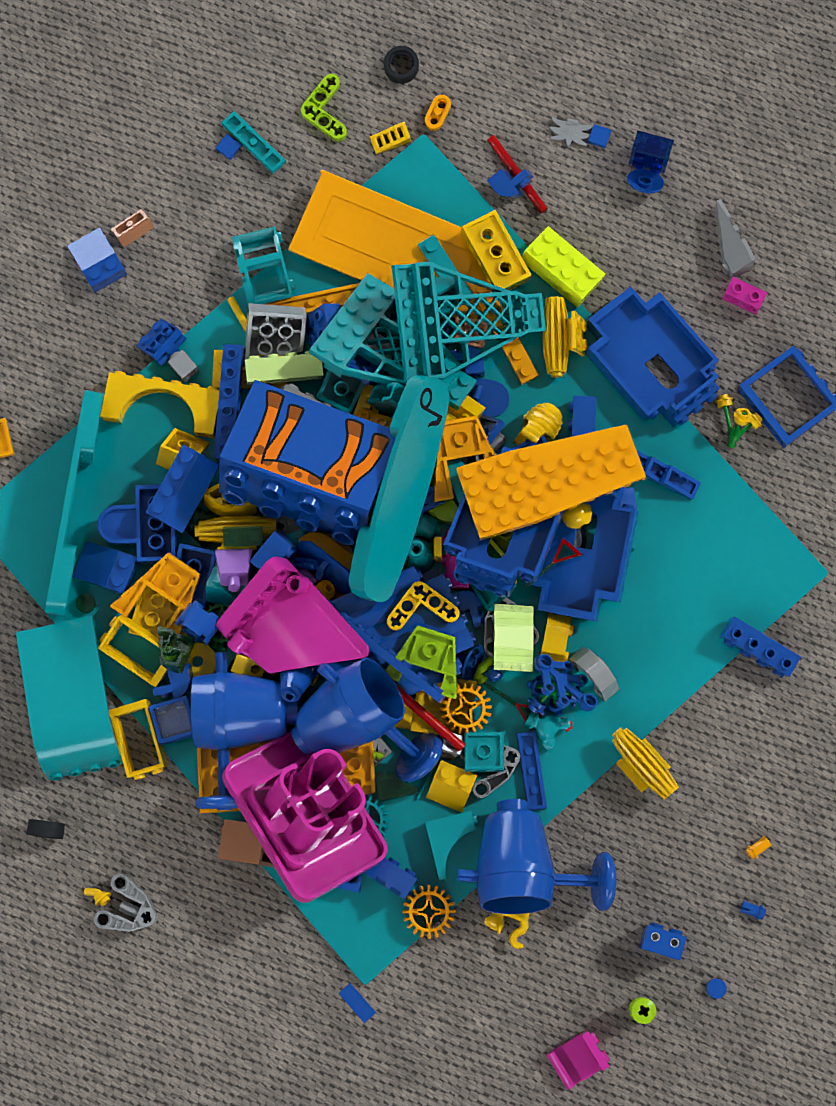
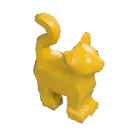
[484,913,530,949]

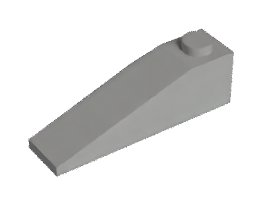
[715,199,756,279]

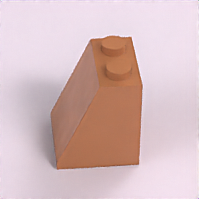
[218,819,275,868]

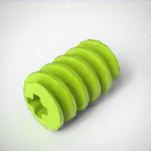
[629,997,656,1024]

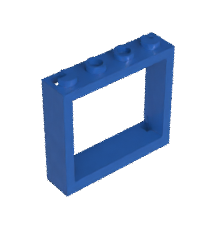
[737,346,836,449]

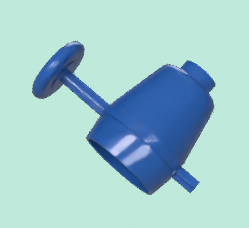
[191,653,299,810]
[292,658,443,782]
[456,799,616,914]

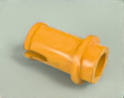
[745,836,772,860]

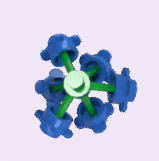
[527,667,583,716]

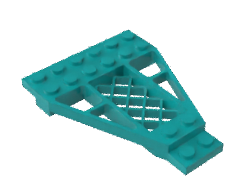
[391,262,546,382]
[309,273,477,410]

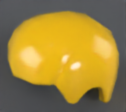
[562,502,592,529]

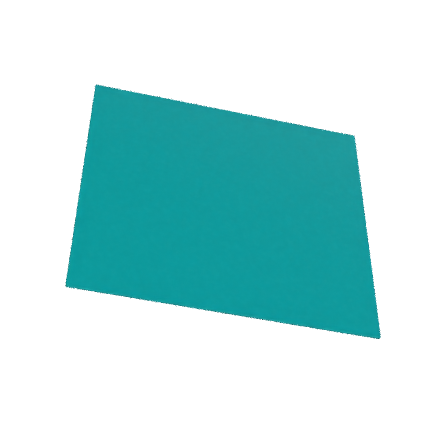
[0,134,828,985]

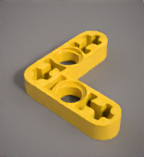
[387,581,459,631]

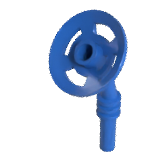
[456,644,484,681]

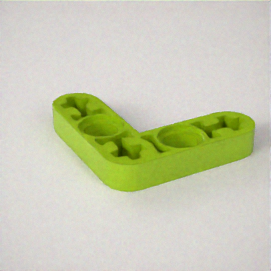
[301,74,347,142]

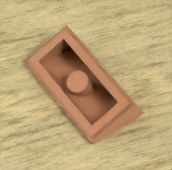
[111,209,154,247]

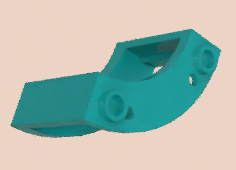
[232,226,295,304]

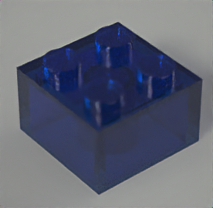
[629,130,674,174]

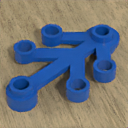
[534,654,598,711]

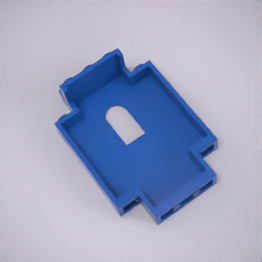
[586,286,720,428]
[444,446,564,597]
[523,487,639,622]

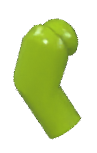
[474,656,494,685]

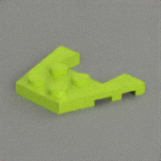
[386,625,457,699]

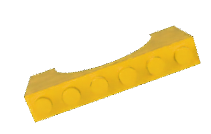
[100,371,219,439]

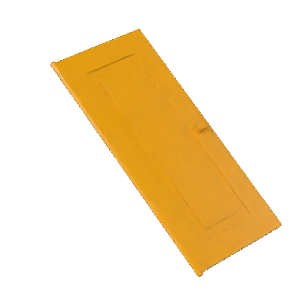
[288,170,500,320]

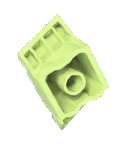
[493,604,533,672]

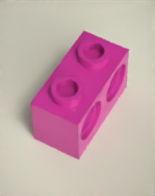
[722,277,767,315]

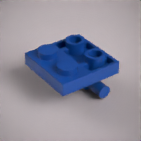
[136,318,187,367]

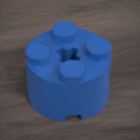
[175,601,220,645]

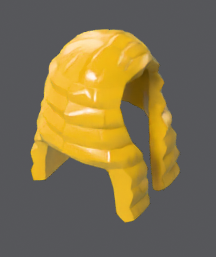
[513,403,563,445]

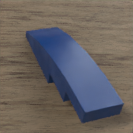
[636,449,701,500]

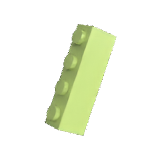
[244,351,323,386]

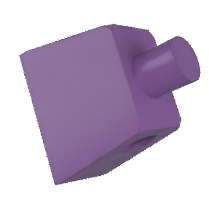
[215,548,253,592]

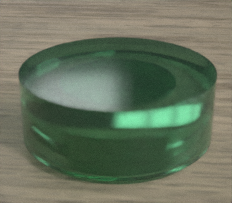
[76,593,96,613]

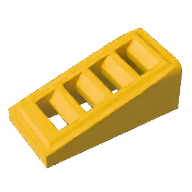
[370,122,411,154]

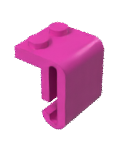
[546,1030,610,1090]

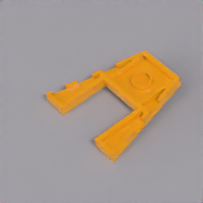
[434,416,495,502]
[110,553,201,650]

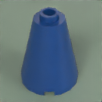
[280,665,319,702]

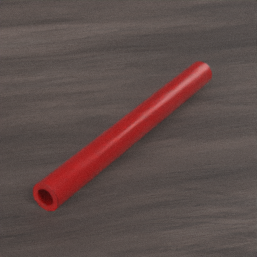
[487,135,548,214]
[395,683,465,751]

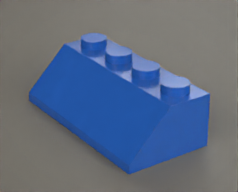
[146,444,219,533]

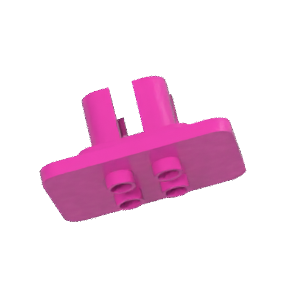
[222,731,387,903]

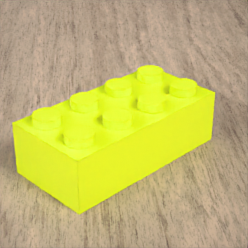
[522,226,605,308]

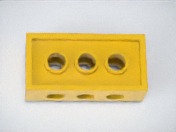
[461,210,531,291]

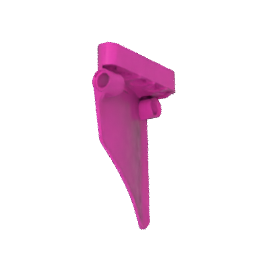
[216,557,369,673]

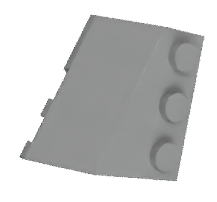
[245,303,307,359]

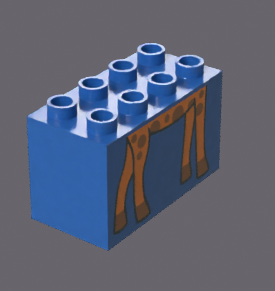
[219,380,396,545]

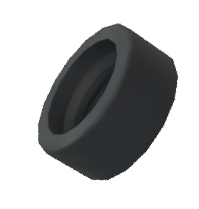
[384,46,419,84]
[26,819,65,839]

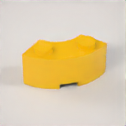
[203,483,257,517]
[541,613,574,670]

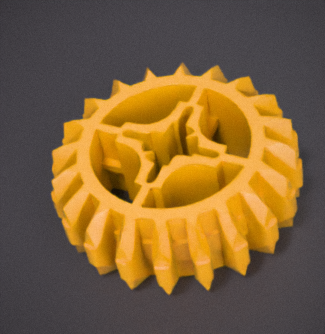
[439,682,492,734]
[402,885,456,939]

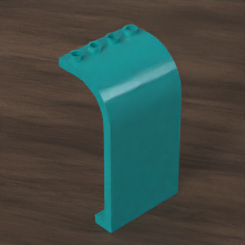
[16,615,123,781]

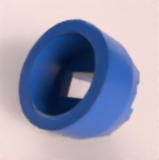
[487,665,503,682]

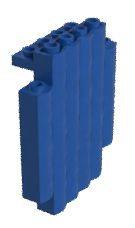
[328,566,476,696]

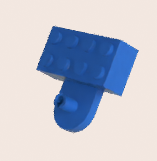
[97,484,178,565]

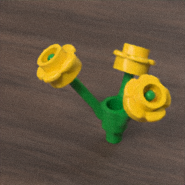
[715,394,763,448]

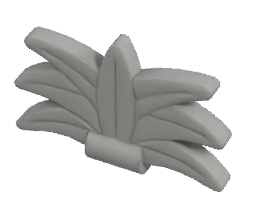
[550,117,594,147]

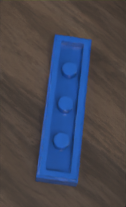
[516,731,547,811]

